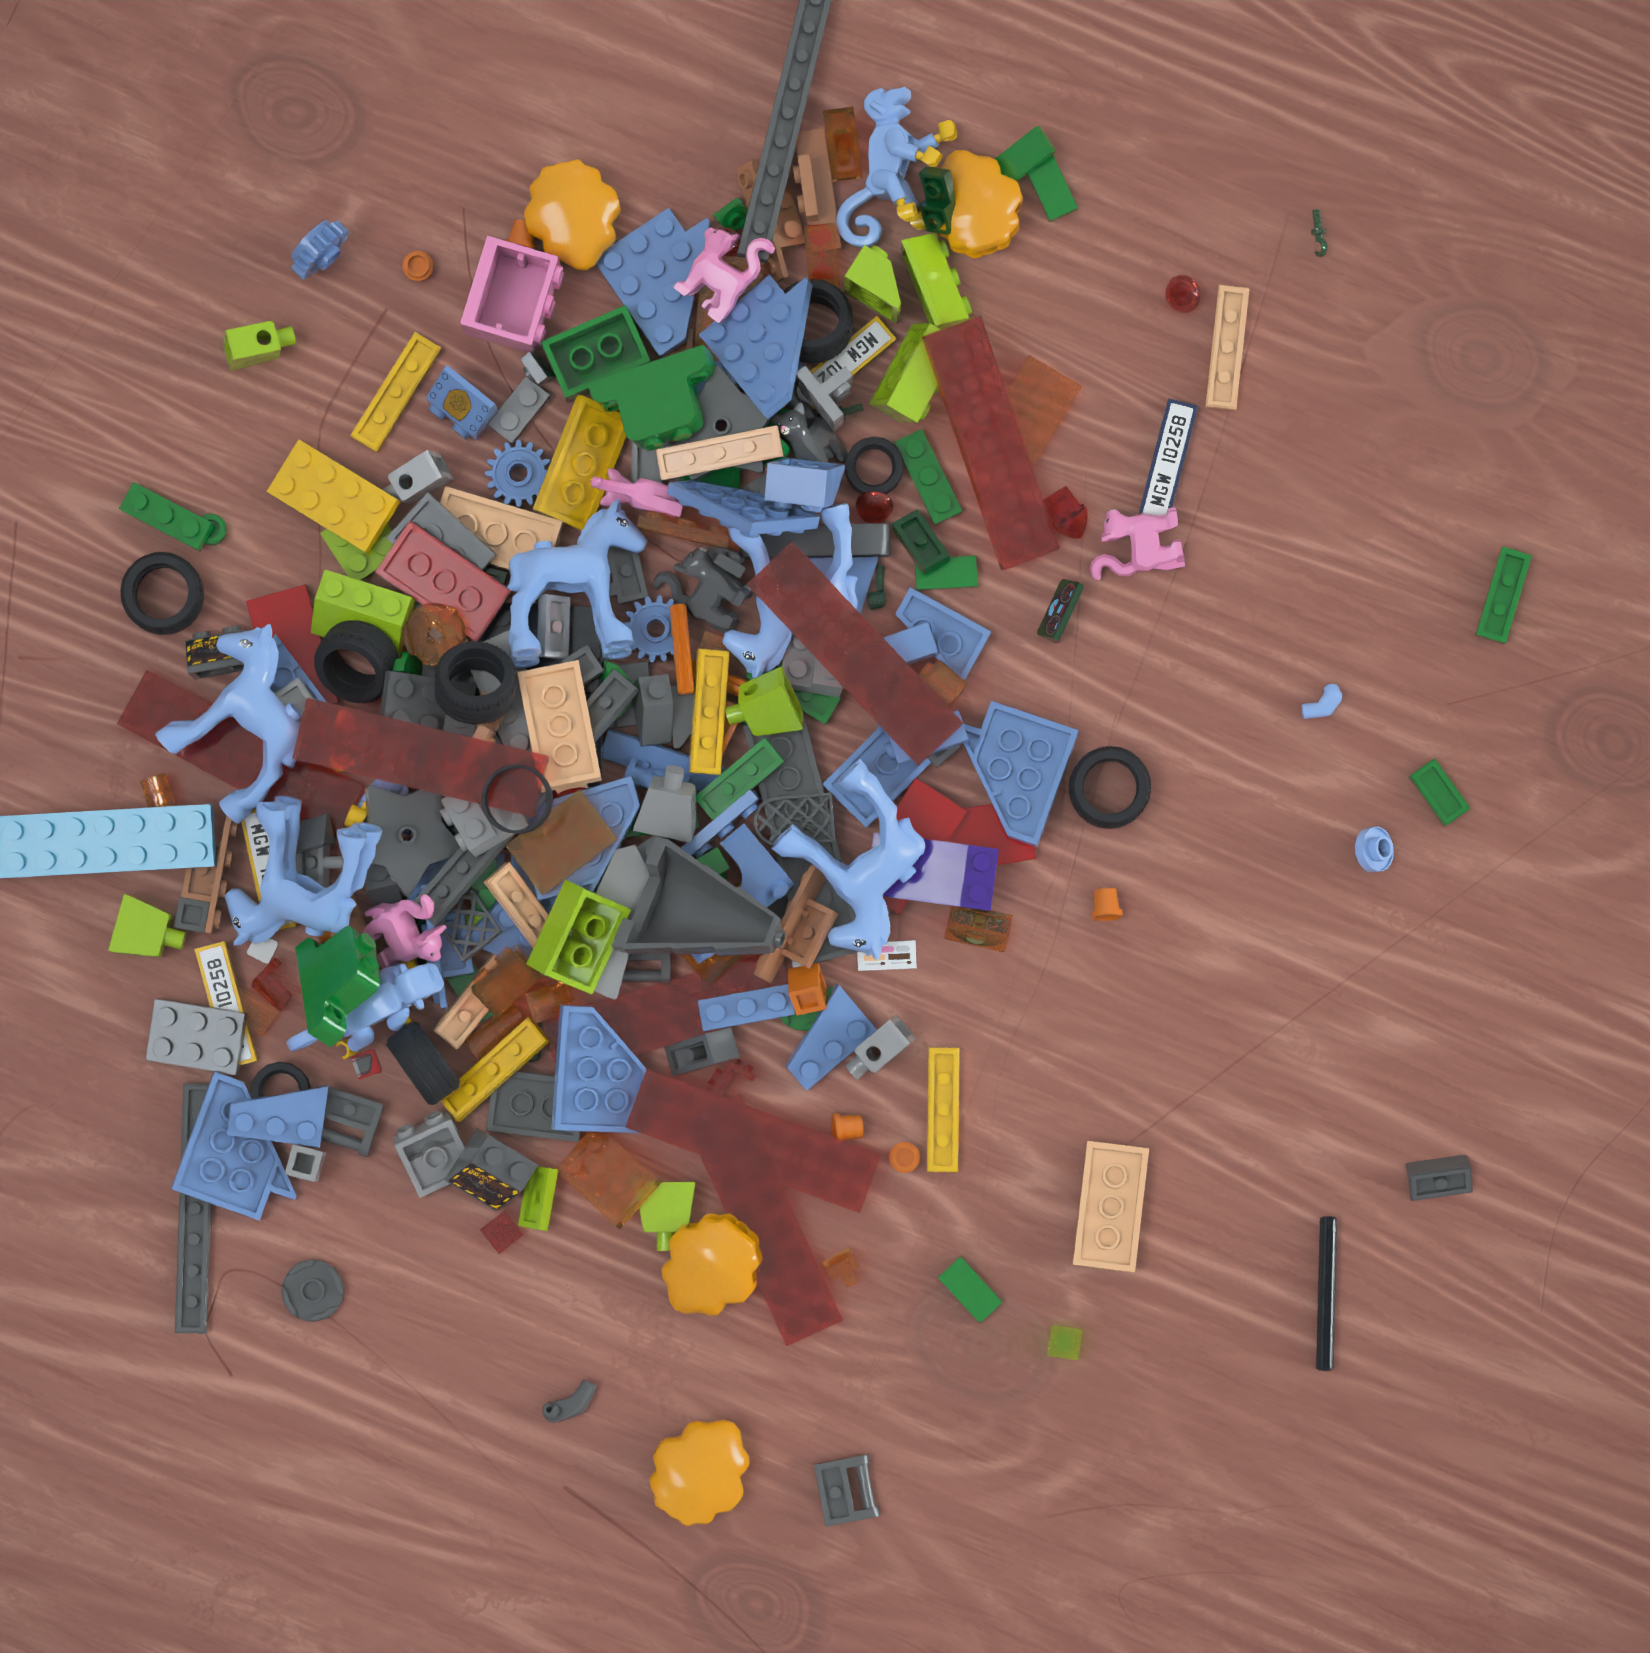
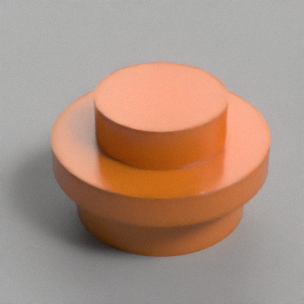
[402,251,433,282]
[889,1142,920,1173]

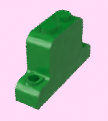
[588,345,715,451]
[295,926,380,1047]

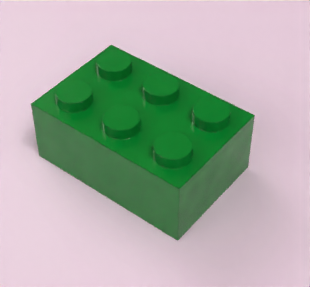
[541,305,651,403]

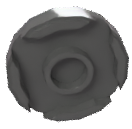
[281,1259,344,1322]

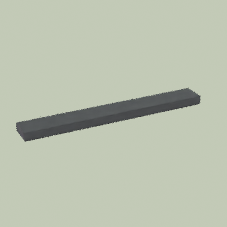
[175,1084,212,1334]

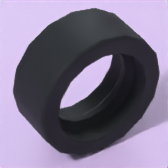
[845,437,903,498]
[251,1062,311,1098]

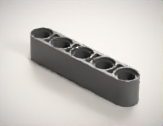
[739,523,891,560]

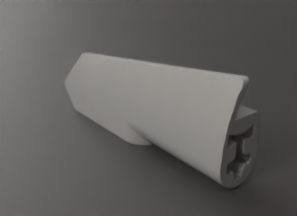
[594,845,649,1000]

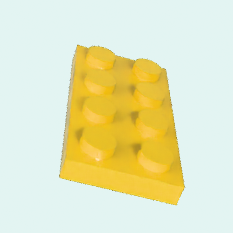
[533,395,626,531]
[266,440,401,554]

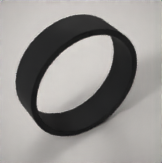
[481,764,553,834]

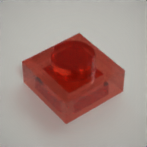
[480,1210,524,1254]

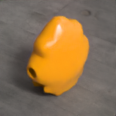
[934,150,1023,259]
[524,159,621,270]
[661,1213,763,1316]
[649,1419,750,1526]

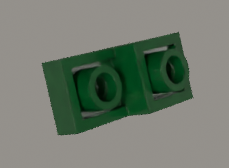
[919,166,956,235]

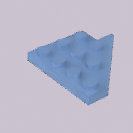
[596,208,711,359]
[699,275,813,419]
[667,480,820,538]
[963,701,1079,847]
[519,776,641,901]
[551,1005,673,1133]
[171,1072,297,1221]

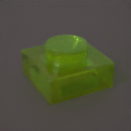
[1047,1325,1083,1360]

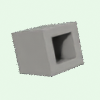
[285,1144,326,1182]

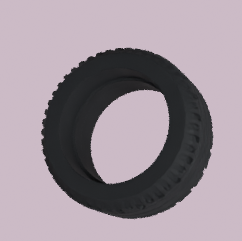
[783,279,853,364]
[120,552,204,635]
[314,620,399,704]
[434,641,517,725]
[1069,746,1151,829]
[386,1022,460,1105]

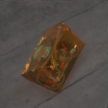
[944,906,1013,952]

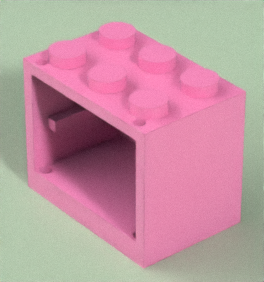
[460,236,565,353]

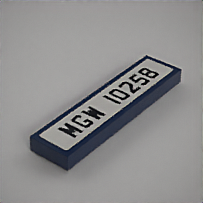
[1138,398,1198,515]

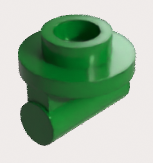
[713,197,748,232]

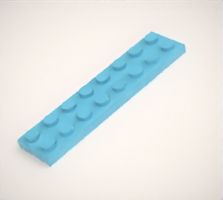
[0,804,217,878]

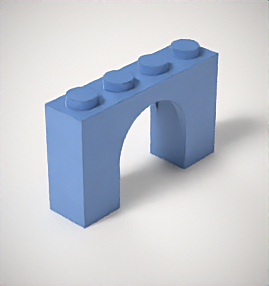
[854,622,969,766]
[691,824,795,964]

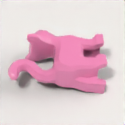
[673,227,775,323]
[590,468,683,519]
[1090,507,1185,581]
[362,894,447,969]

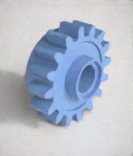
[291,220,350,280]
[485,440,551,509]
[623,595,690,664]

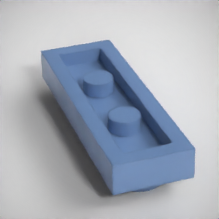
[681,789,761,858]
[698,984,795,1032]

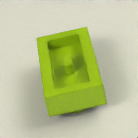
[518,1166,558,1231]

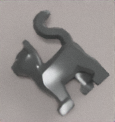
[772,382,848,463]
[653,546,756,634]

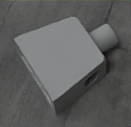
[382,450,455,504]
[633,765,696,843]
[846,1015,916,1080]

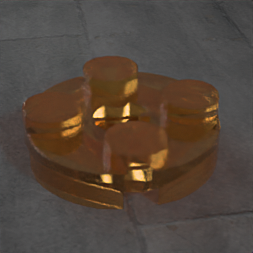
[403,603,466,666]

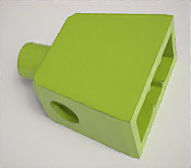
[222,321,296,372]
[725,667,803,736]
[108,894,187,958]
[635,1182,695,1251]

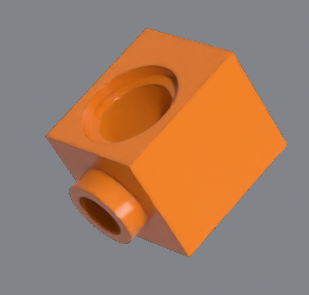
[788,962,827,1016]

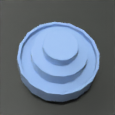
[1355,827,1394,873]

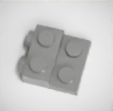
[781,628,855,697]
[440,775,529,857]
[392,1110,465,1198]

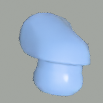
[1301,684,1342,719]

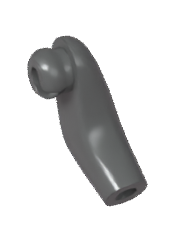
[542,1379,598,1423]

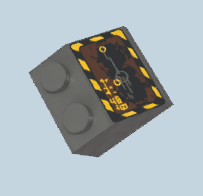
[185,626,248,680]
[445,1127,538,1211]

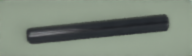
[1316,1216,1337,1371]

